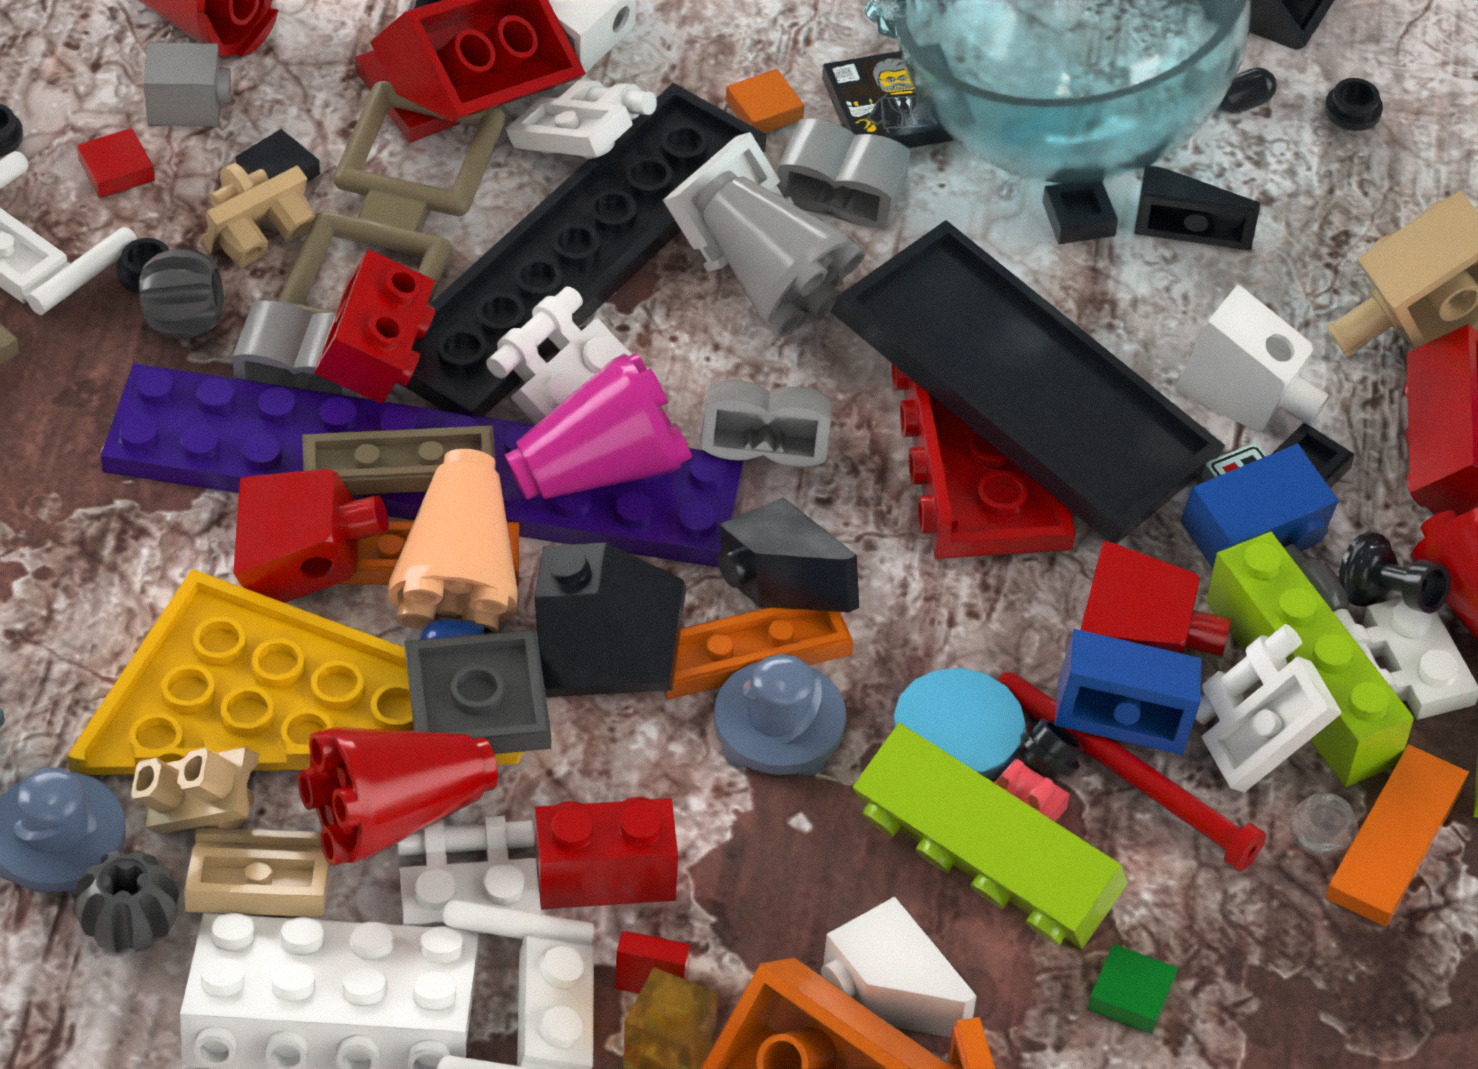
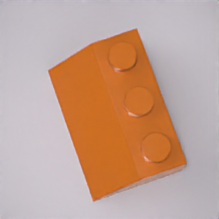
[701,958,954,1069]

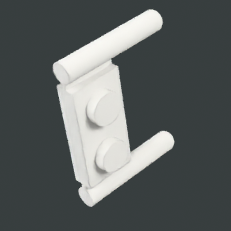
[0,151,137,315]
[437,900,594,1069]

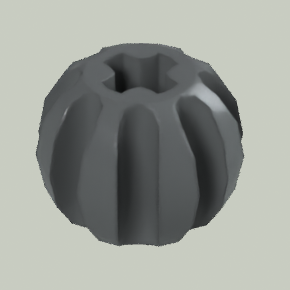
[139,248,224,339]
[74,850,179,953]

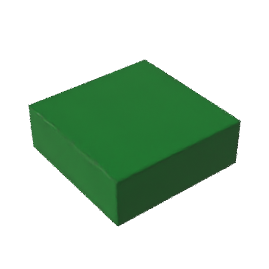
[1087,943,1178,1034]

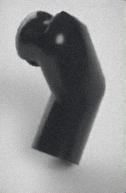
[1189,67,1277,114]

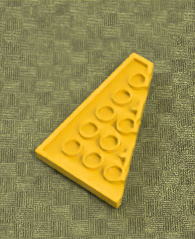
[67,569,525,775]

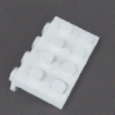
[180,913,479,1069]

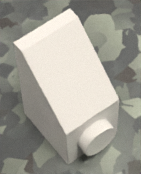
[821,897,976,1038]

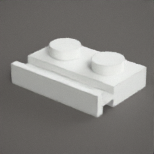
[663,132,794,272]

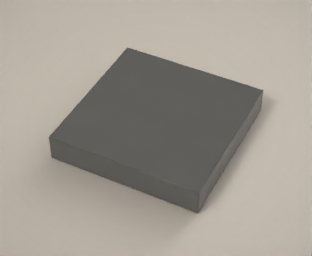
[404,629,551,754]

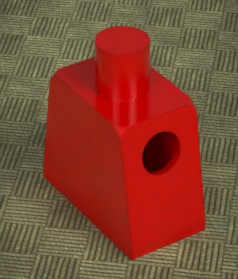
[233,469,389,603]
[1080,541,1231,657]

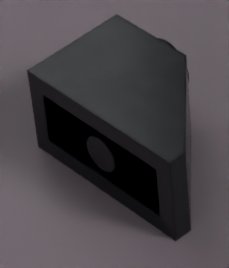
[718,497,859,613]

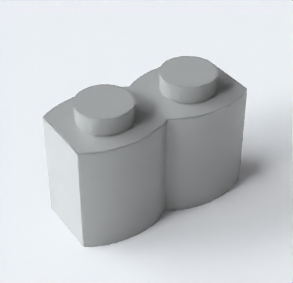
[777,118,912,228]
[232,301,359,397]
[701,380,832,467]

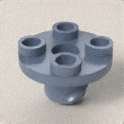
[714,654,846,776]
[0,767,126,894]

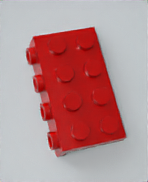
[891,363,1075,559]

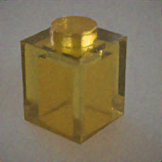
[623,967,718,1069]

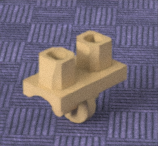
[201,163,315,268]
[131,747,259,834]

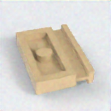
[184,827,330,918]

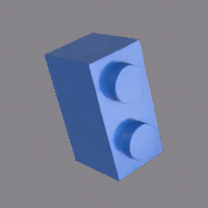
[1180,443,1339,569]
[1054,629,1201,755]

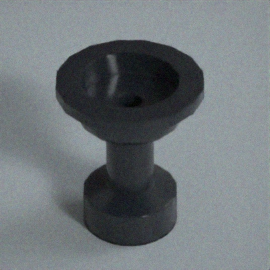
[1339,532,1451,614]

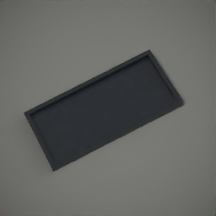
[831,220,1225,544]

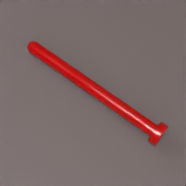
[997,672,1266,872]

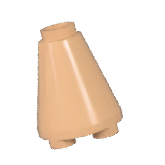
[388,449,519,634]

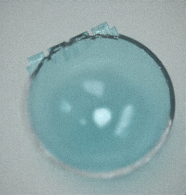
[864,0,1252,184]

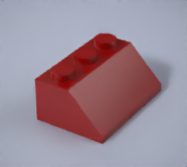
[370,0,586,122]
[1404,323,1478,516]

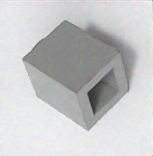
[143,42,231,127]

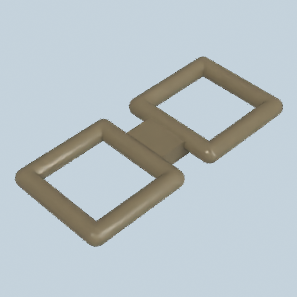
[279,81,506,314]

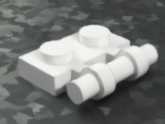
[506,80,657,159]
[487,287,632,424]
[1334,597,1478,720]
[1195,624,1342,793]
[397,816,541,934]

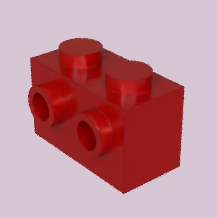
[314,249,436,404]
[535,797,678,910]

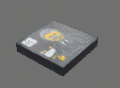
[822,45,967,148]

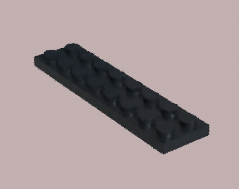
[405,83,767,418]

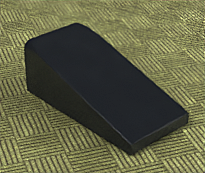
[1134,165,1260,250]

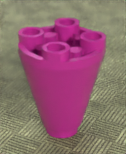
[504,352,692,501]

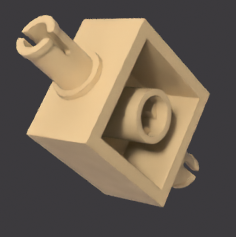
[1326,189,1478,358]

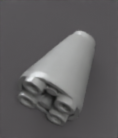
[697,171,865,338]

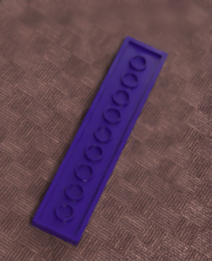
[101,363,744,567]

